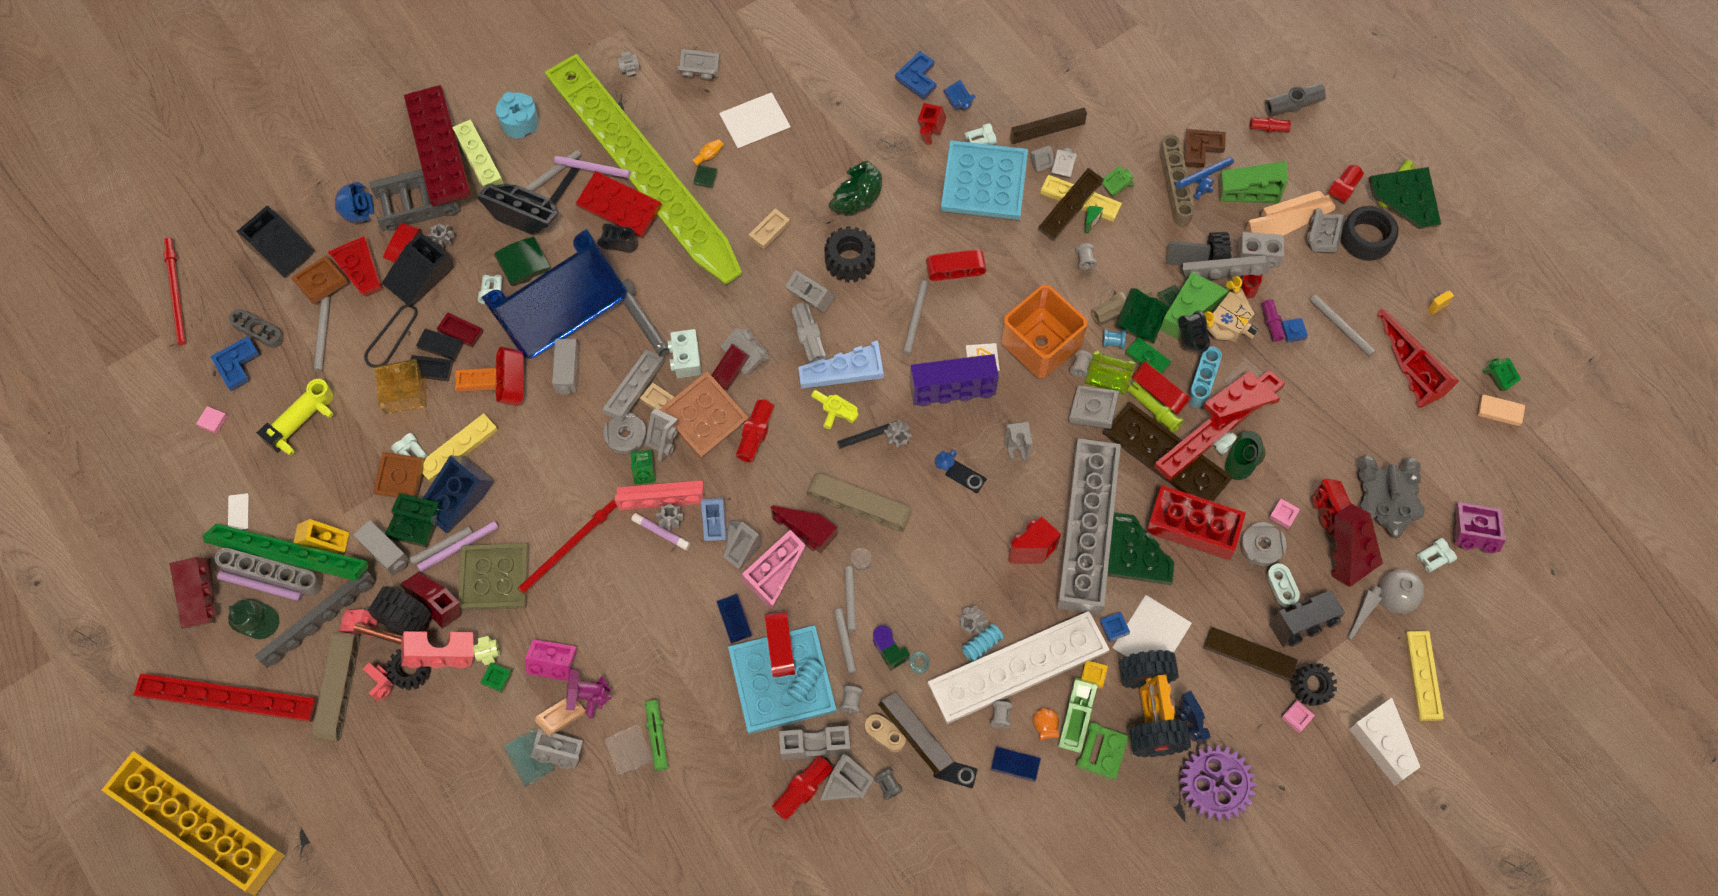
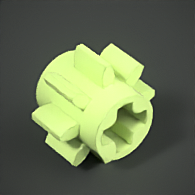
[473,636,500,665]

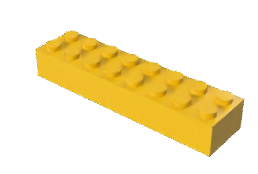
[102,751,285,896]

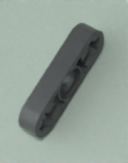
[229,309,284,348]

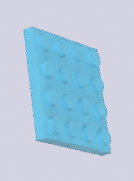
[941,140,1028,220]
[728,625,837,734]

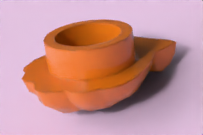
[1033,707,1059,740]

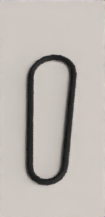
[364,305,417,368]

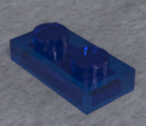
[716,594,752,644]
[990,747,1041,782]

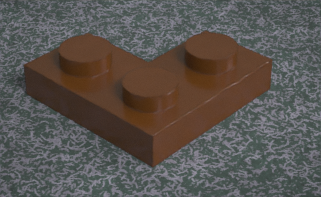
[1184,129,1226,168]

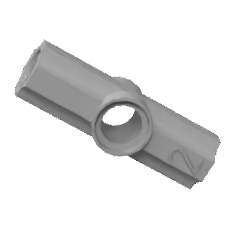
[791,303,826,363]

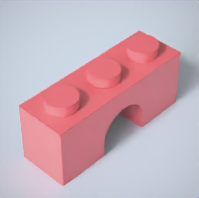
[401,632,474,669]

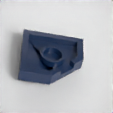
[1175,691,1211,746]

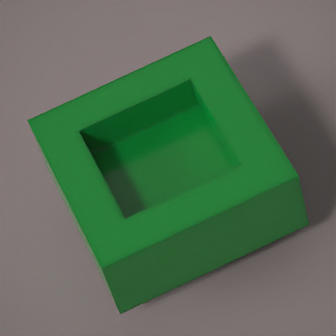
[480,663,512,693]

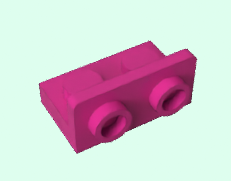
[525,639,577,681]

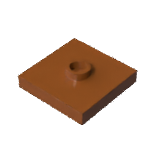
[291,256,348,305]
[373,452,425,498]

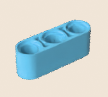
[1188,346,1222,408]

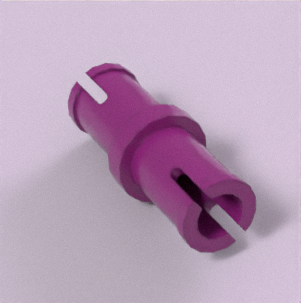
[1261,299,1286,342]

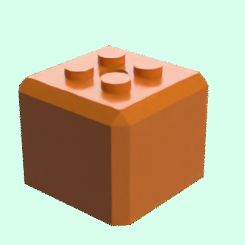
[1001,285,1087,378]

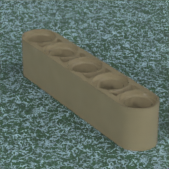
[1159,134,1194,227]
[806,473,912,532]
[313,632,359,741]

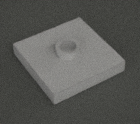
[1069,385,1119,429]

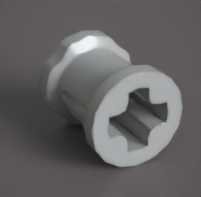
[1076,243,1097,270]
[1070,350,1093,378]
[840,686,863,714]
[990,701,1013,729]

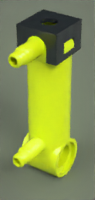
[256,379,333,455]

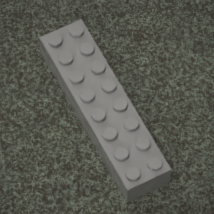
[1057,438,1121,615]

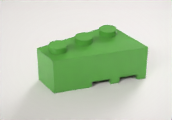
[1218,161,1288,203]
[1160,272,1229,339]

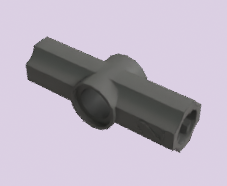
[1265,83,1326,116]

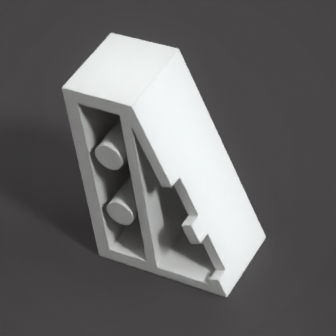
[1349,698,1420,786]

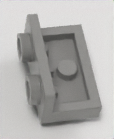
[677,49,720,80]
[1307,208,1345,252]
[720,328,770,376]
[645,408,678,461]
[530,729,583,769]

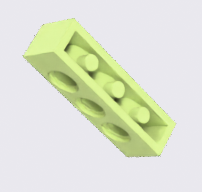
[453,119,504,188]

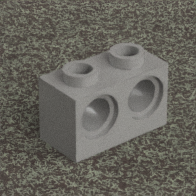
[1238,232,1284,267]
[785,270,835,313]

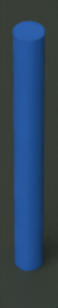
[1176,157,1234,189]

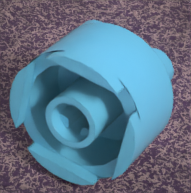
[496,92,539,139]

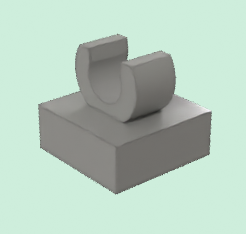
[1031,145,1054,172]

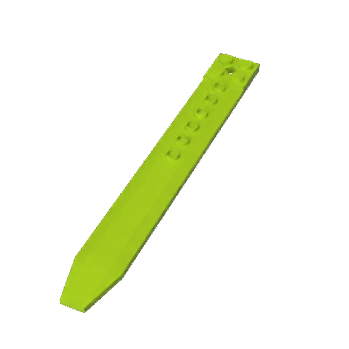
[544,53,742,285]

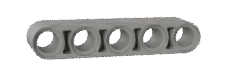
[214,548,322,596]

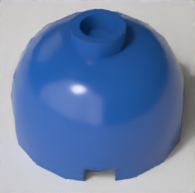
[335,182,374,223]

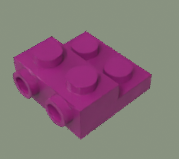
[1454,502,1506,554]

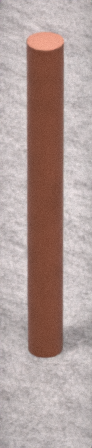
[353,622,443,648]

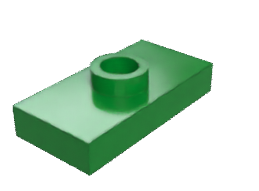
[1125,337,1172,374]

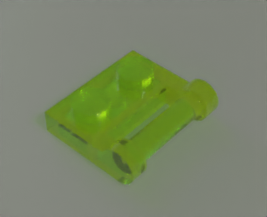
[1085,350,1135,395]

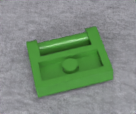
[1076,723,1129,781]

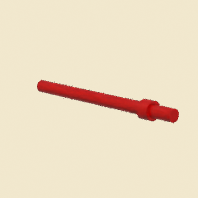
[163,238,186,346]
[518,500,617,594]

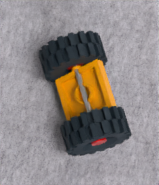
[1118,650,1191,757]

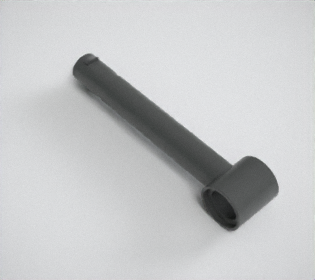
[609,279,669,357]

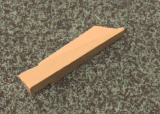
[1245,191,1336,235]

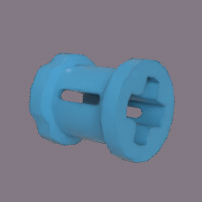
[1102,329,1126,349]

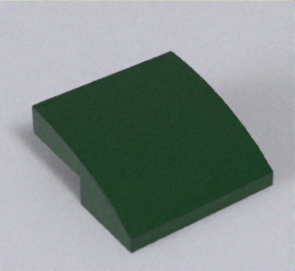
[494,237,550,286]
[1117,288,1168,344]
[385,493,440,548]

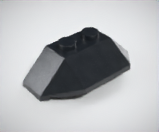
[477,183,558,234]

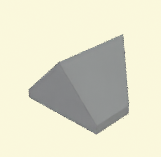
[723,520,761,569]
[820,754,874,801]

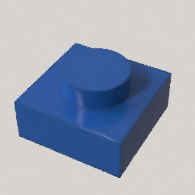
[1281,318,1308,343]
[1100,612,1130,642]

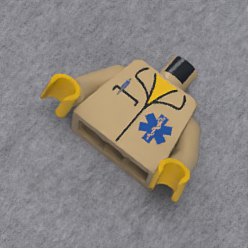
[1199,276,1259,342]

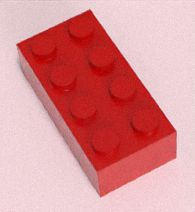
[1146,485,1246,560]

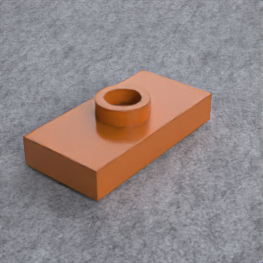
[455,368,496,392]

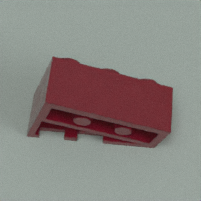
[1332,503,1383,587]
[169,557,217,629]

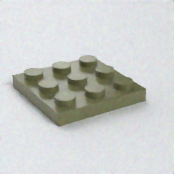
[458,543,529,611]

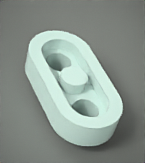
[1267,564,1300,607]

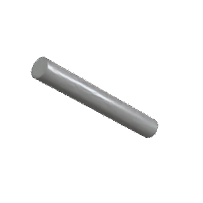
[410,526,472,565]
[844,566,856,632]
[834,608,857,674]

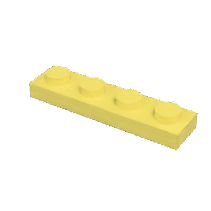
[422,413,498,483]

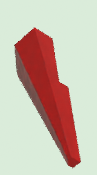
[1377,309,1459,408]

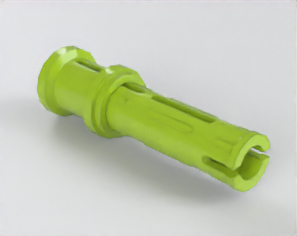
[1127,381,1185,433]

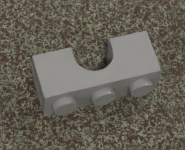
[779,726,850,761]

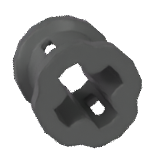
[874,770,903,800]

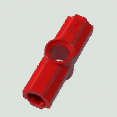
[736,399,774,463]
[771,756,834,821]

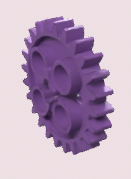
[1179,745,1257,822]

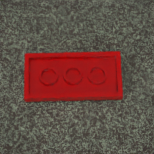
[575,171,662,238]

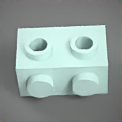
[668,329,702,378]

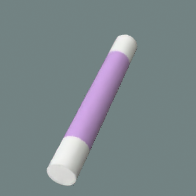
[631,513,691,551]

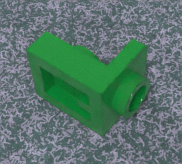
[1482,357,1521,391]
[631,450,655,485]

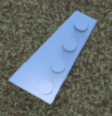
[798,340,884,389]

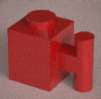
[917,103,947,145]

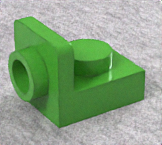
[1103,165,1135,197]

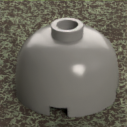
[1378,570,1425,615]

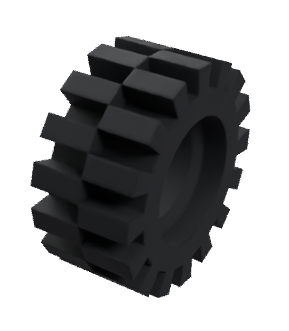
[1207,232,1232,261]
[386,649,431,690]
[1291,663,1337,706]

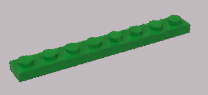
[202,524,368,581]

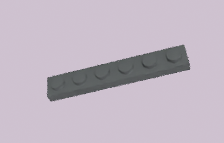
[255,571,376,668]

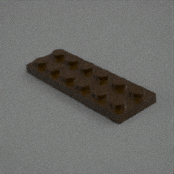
[1103,402,1233,502]

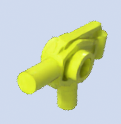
[811,390,859,429]

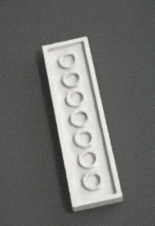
[927,611,1110,724]

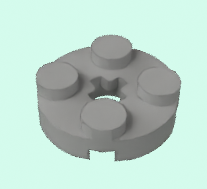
[603,412,647,454]
[1241,522,1287,566]

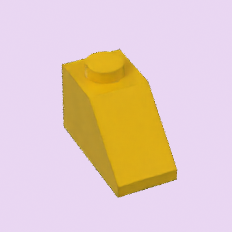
[293,519,349,553]

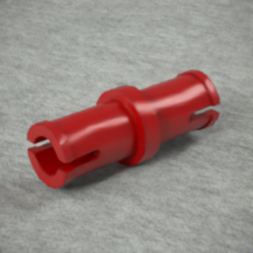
[1249,117,1291,133]

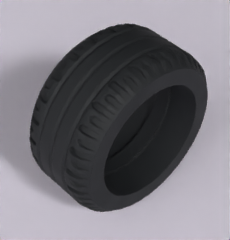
[1341,206,1399,261]

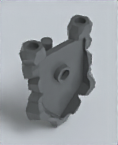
[1357,455,1425,538]

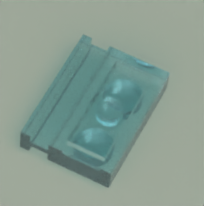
[504,730,555,787]

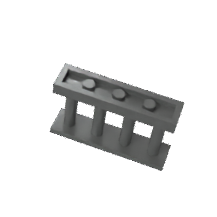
[369,169,461,231]

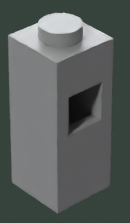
[552,339,579,395]
[353,520,409,576]

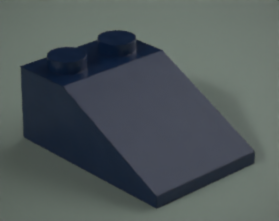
[422,455,494,533]

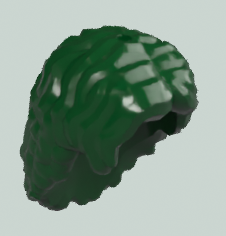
[828,160,882,215]

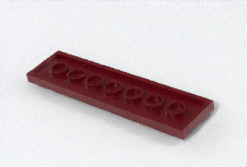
[404,85,472,207]

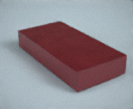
[437,312,484,348]
[711,344,750,390]

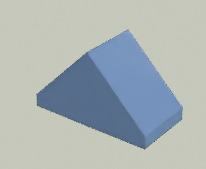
[701,498,726,541]

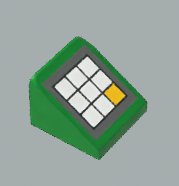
[1084,206,1103,234]

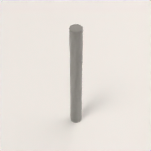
[525,150,582,191]
[903,280,928,355]
[1310,294,1375,356]
[314,296,330,372]

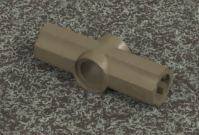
[1091,285,1153,326]

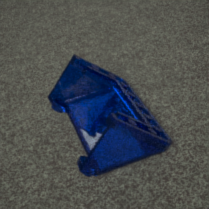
[481,229,627,359]

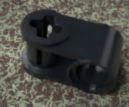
[597,223,638,253]
[1178,310,1210,352]

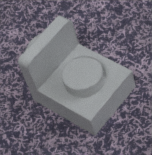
[1051,148,1077,178]

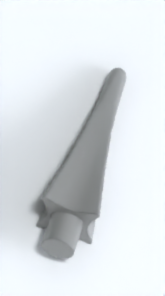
[1348,586,1383,640]

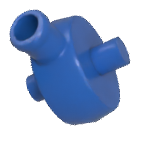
[1193,176,1214,200]
[935,450,957,471]

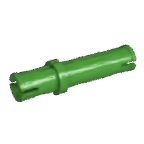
[644,700,668,771]

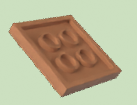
[659,371,749,459]

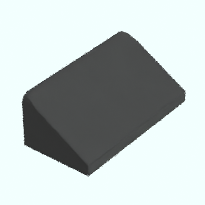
[1166,241,1210,266]

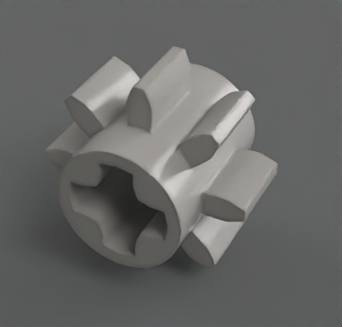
[617,51,640,76]
[427,223,455,249]
[884,419,912,447]
[656,503,684,531]
[958,605,988,634]

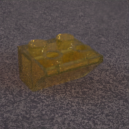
[374,359,427,415]

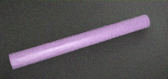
[554,156,631,178]
[417,521,498,572]
[217,571,303,601]

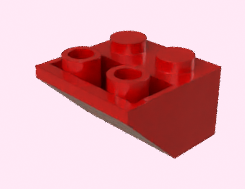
[1312,478,1351,534]
[1008,516,1061,564]

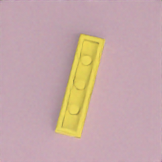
[1040,175,1122,222]
[1405,631,1444,721]

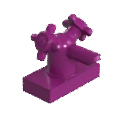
[566,669,612,718]

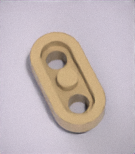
[865,714,906,752]

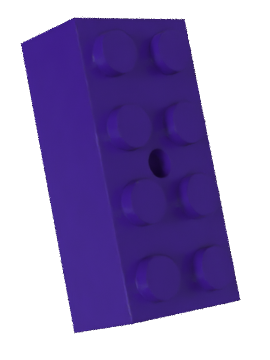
[910,354,999,406]

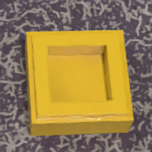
[1428,290,1454,315]
[1081,661,1108,689]

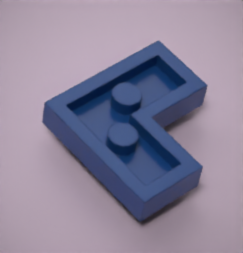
[895,51,937,100]
[210,336,259,391]

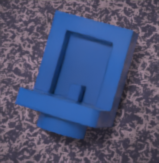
[943,80,976,111]

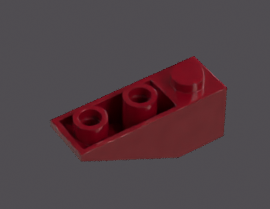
[770,505,838,554]
[400,572,460,629]

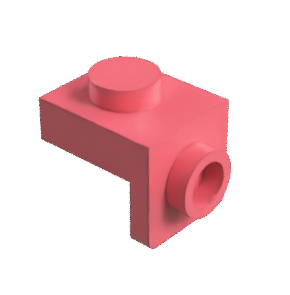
[339,609,378,637]
[363,663,394,702]

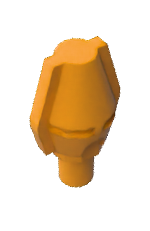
[692,139,724,166]

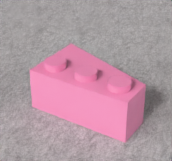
[741,530,805,611]

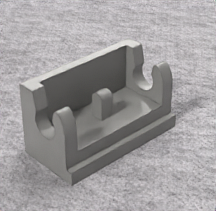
[1004,422,1032,461]

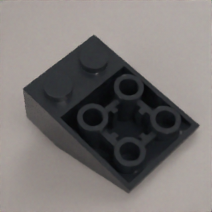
[236,205,315,278]
[382,232,454,307]

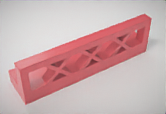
[615,480,704,510]

